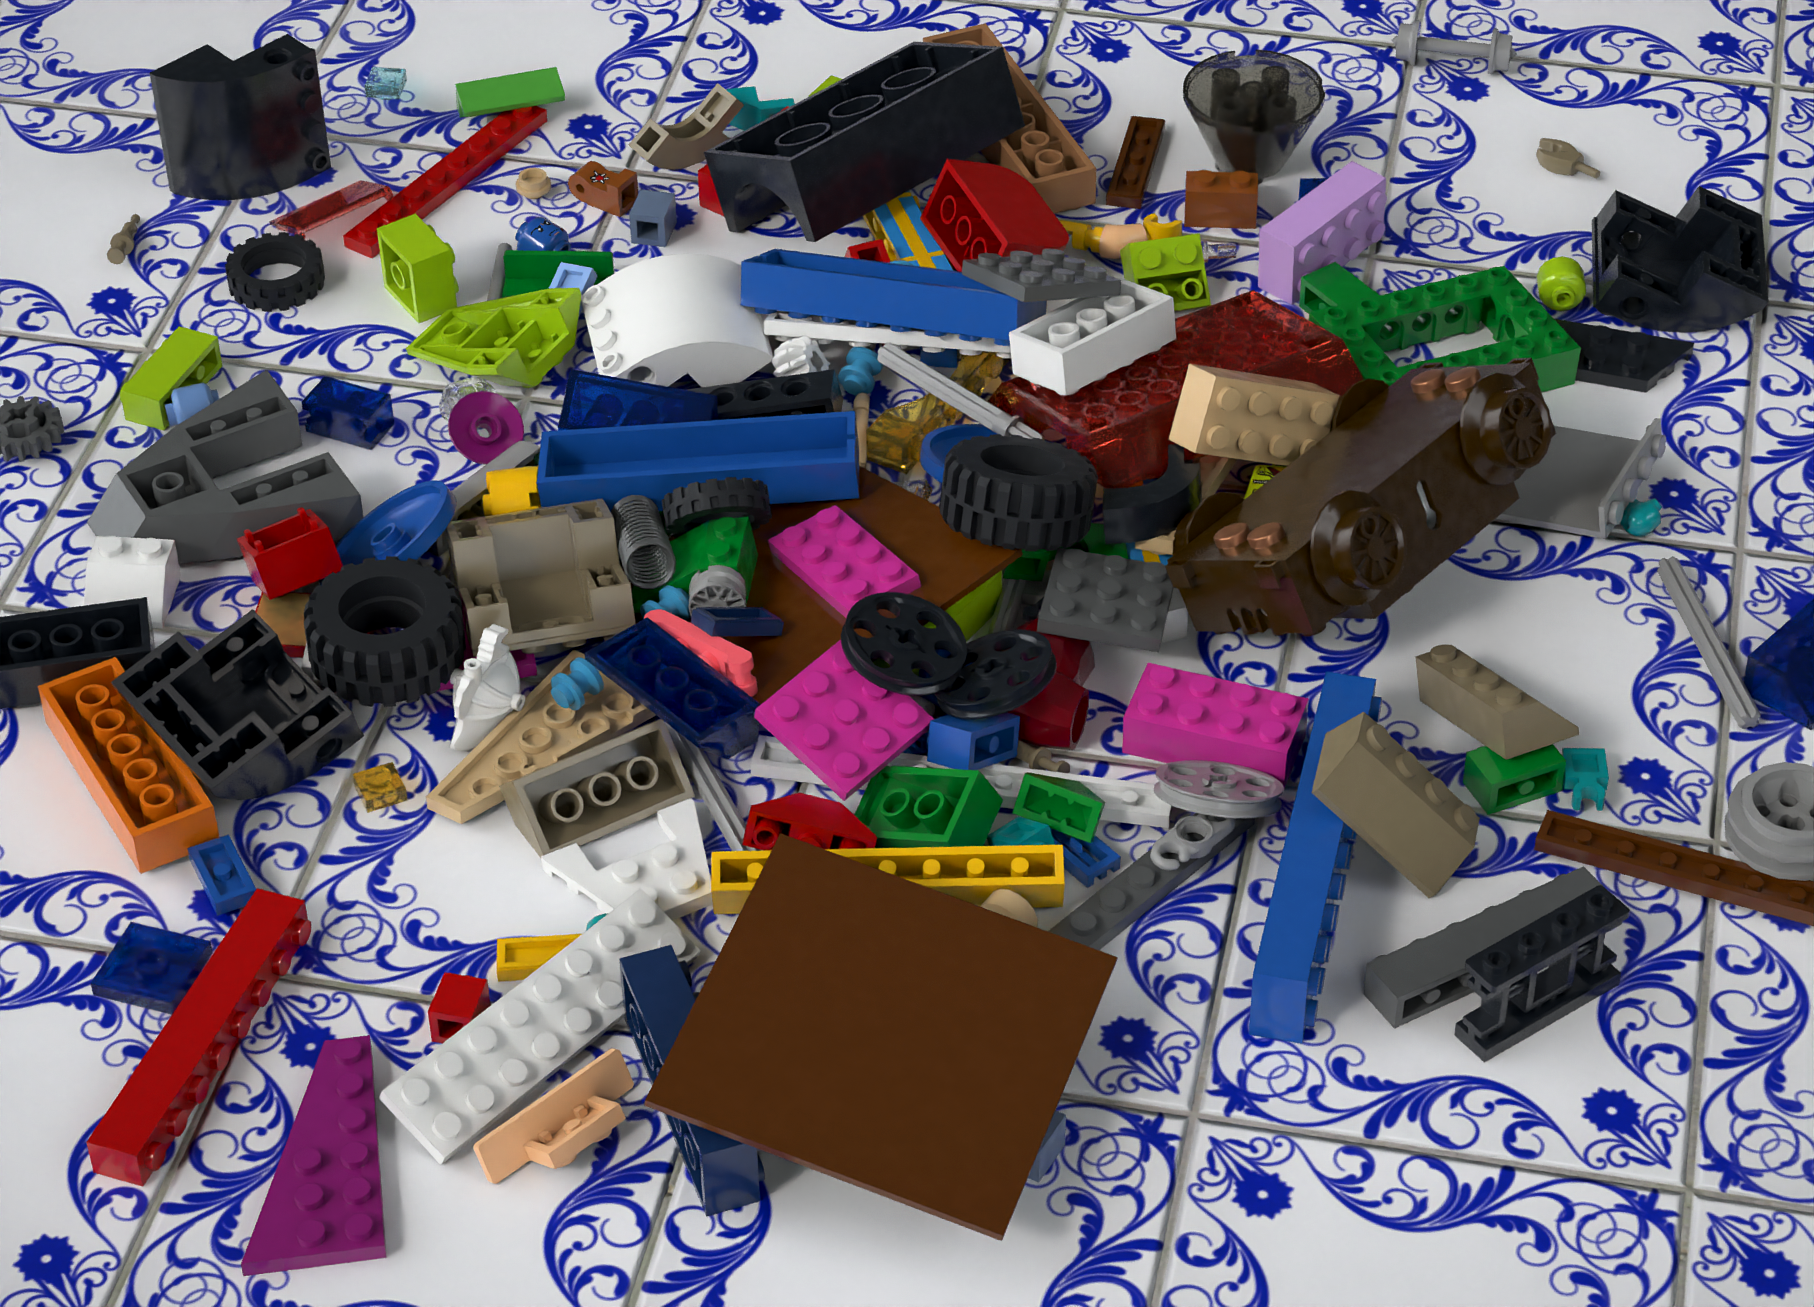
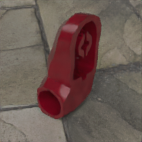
[1003,618,1095,750]

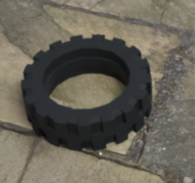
[225,232,325,312]
[662,477,772,538]

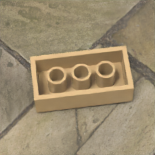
[1168,364,1340,466]

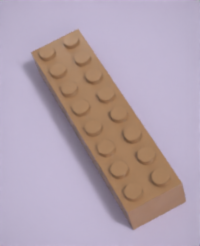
[923,23,1096,214]

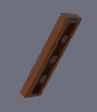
[1106,116,1165,209]

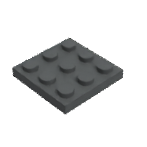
[962,249,1121,302]
[1037,547,1174,653]

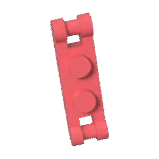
[644,609,758,699]

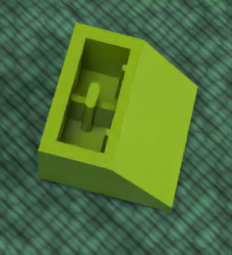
[1120,233,1211,311]

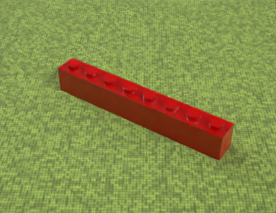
[86,888,311,1187]

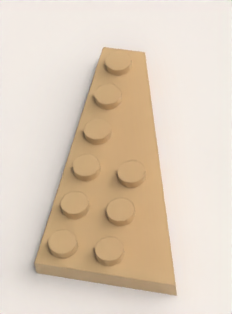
[426,649,676,824]

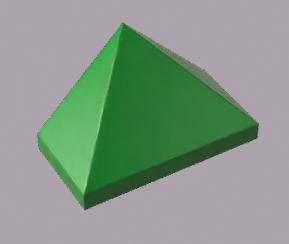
[1013,772,1105,843]

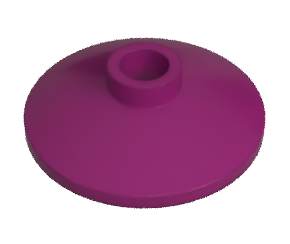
[448,391,524,465]

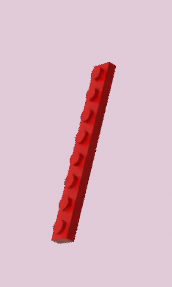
[343,106,548,259]

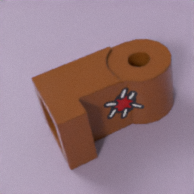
[568,161,638,217]

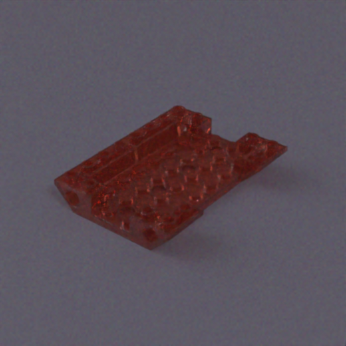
[988,290,1364,489]

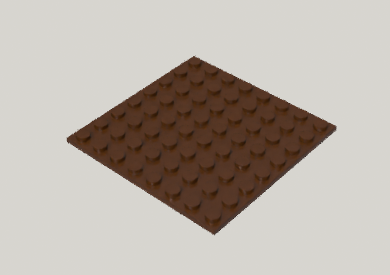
[623,466,1023,714]
[644,833,1118,1241]

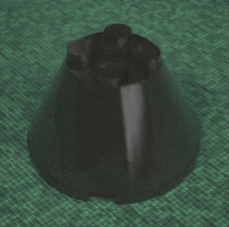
[1183,50,1325,185]

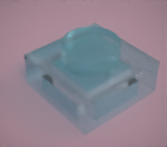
[365,67,407,100]

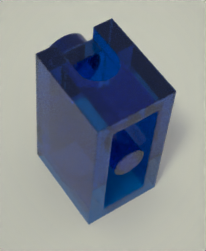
[302,376,394,450]

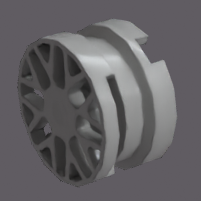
[688,565,746,617]

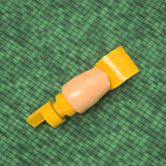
[1060,213,1183,259]

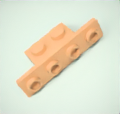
[473,1048,634,1184]

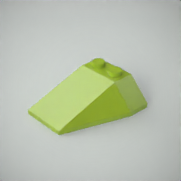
[405,288,582,388]

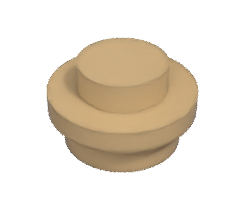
[516,168,551,199]

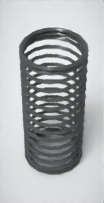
[611,495,676,589]

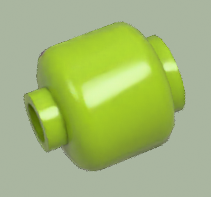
[1536,256,1586,311]

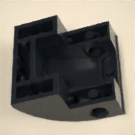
[150,34,331,200]
[1591,186,1769,333]
[111,609,364,800]

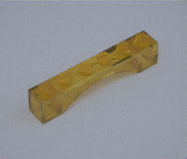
[866,351,1011,475]

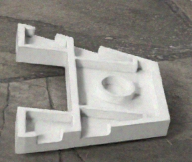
[541,798,713,921]

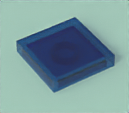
[90,922,213,1015]

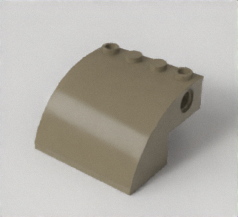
[445,498,637,657]

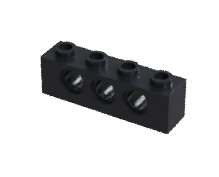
[682,369,843,422]

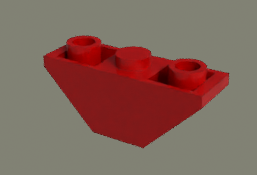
[742,792,877,851]

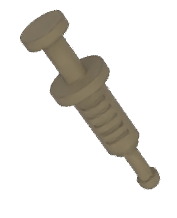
[107,214,140,264]
[1016,740,1070,773]

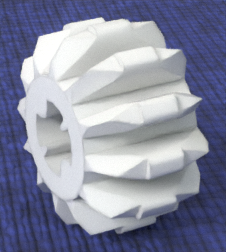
[772,335,830,377]

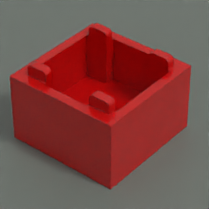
[237,507,343,600]

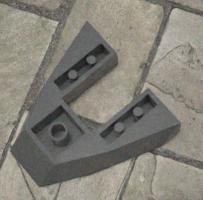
[87,370,364,563]

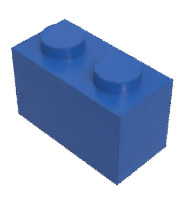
[927,712,1020,770]

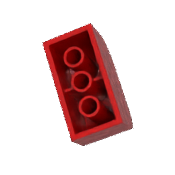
[920,159,1069,272]

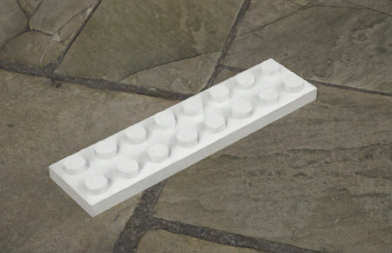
[379,888,701,1165]

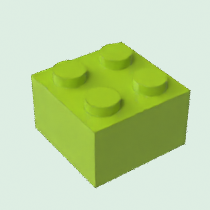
[377,214,459,323]

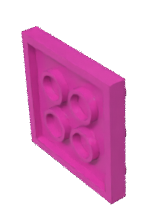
[754,640,934,801]

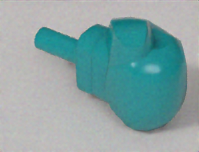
[1620,498,1662,537]

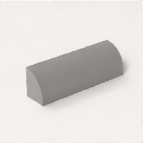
[427,441,540,557]

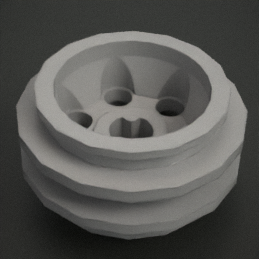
[1725,762,1814,881]

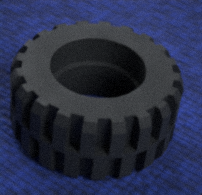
[939,434,1098,551]
[304,556,466,707]

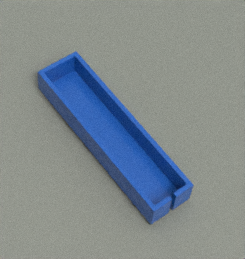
[741,249,1047,346]
[537,411,859,512]

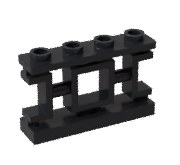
[1454,885,1630,1063]

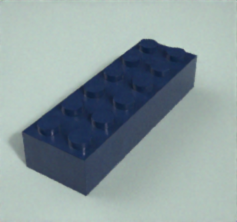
[619,945,765,1217]

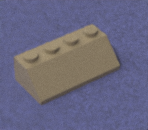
[1415,644,1579,760]
[1312,712,1480,898]
[499,718,695,858]

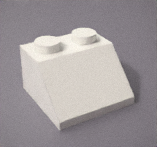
[84,536,181,629]

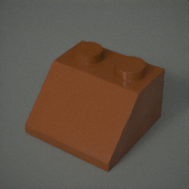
[1184,170,1258,229]

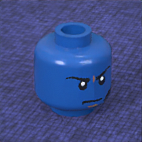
[515,217,571,251]

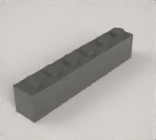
[1363,866,1604,1029]

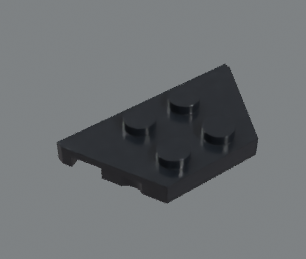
[1555,319,1694,393]

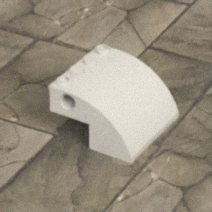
[581,253,774,411]

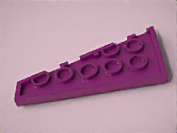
[241,1035,387,1276]

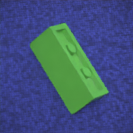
[455,67,565,118]

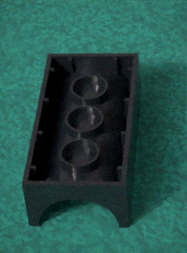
[704,42,1025,242]

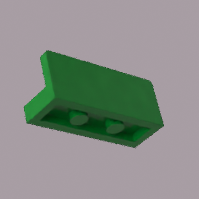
[502,250,615,298]

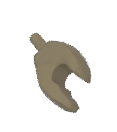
[1536,138,1600,179]

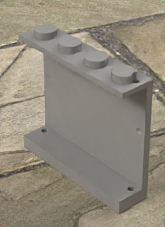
[1496,418,1666,539]

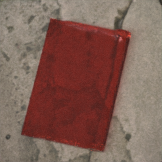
[269,180,393,239]

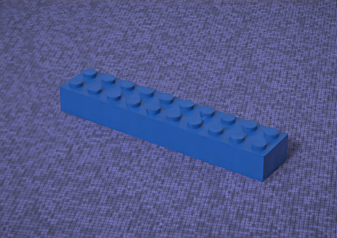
[1249,671,1382,1044]

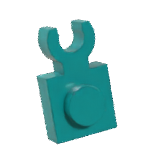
[1561,748,1609,811]

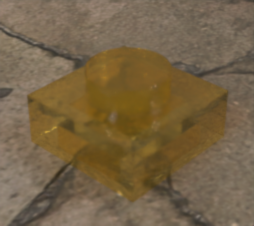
[352,762,408,813]

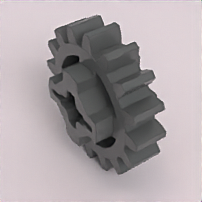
[0,396,64,462]

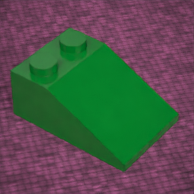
[631,517,758,613]
[854,766,1003,848]

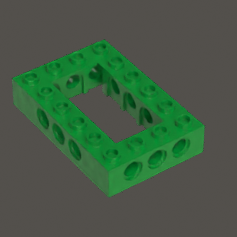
[1305,266,1581,393]

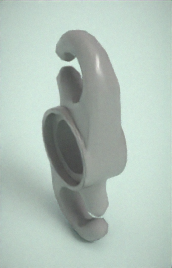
[1150,814,1236,871]

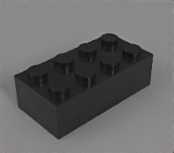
[0,597,155,709]

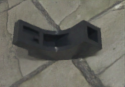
[1103,444,1202,544]

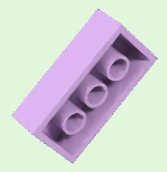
[1258,161,1387,305]

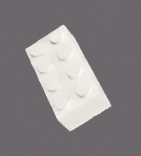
[1009,278,1176,395]

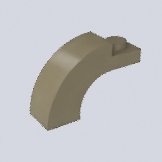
[628,83,744,170]

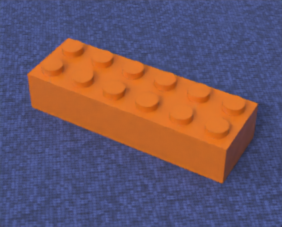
[38,657,219,874]

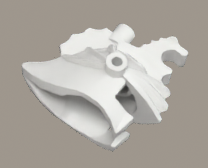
[449,624,525,751]

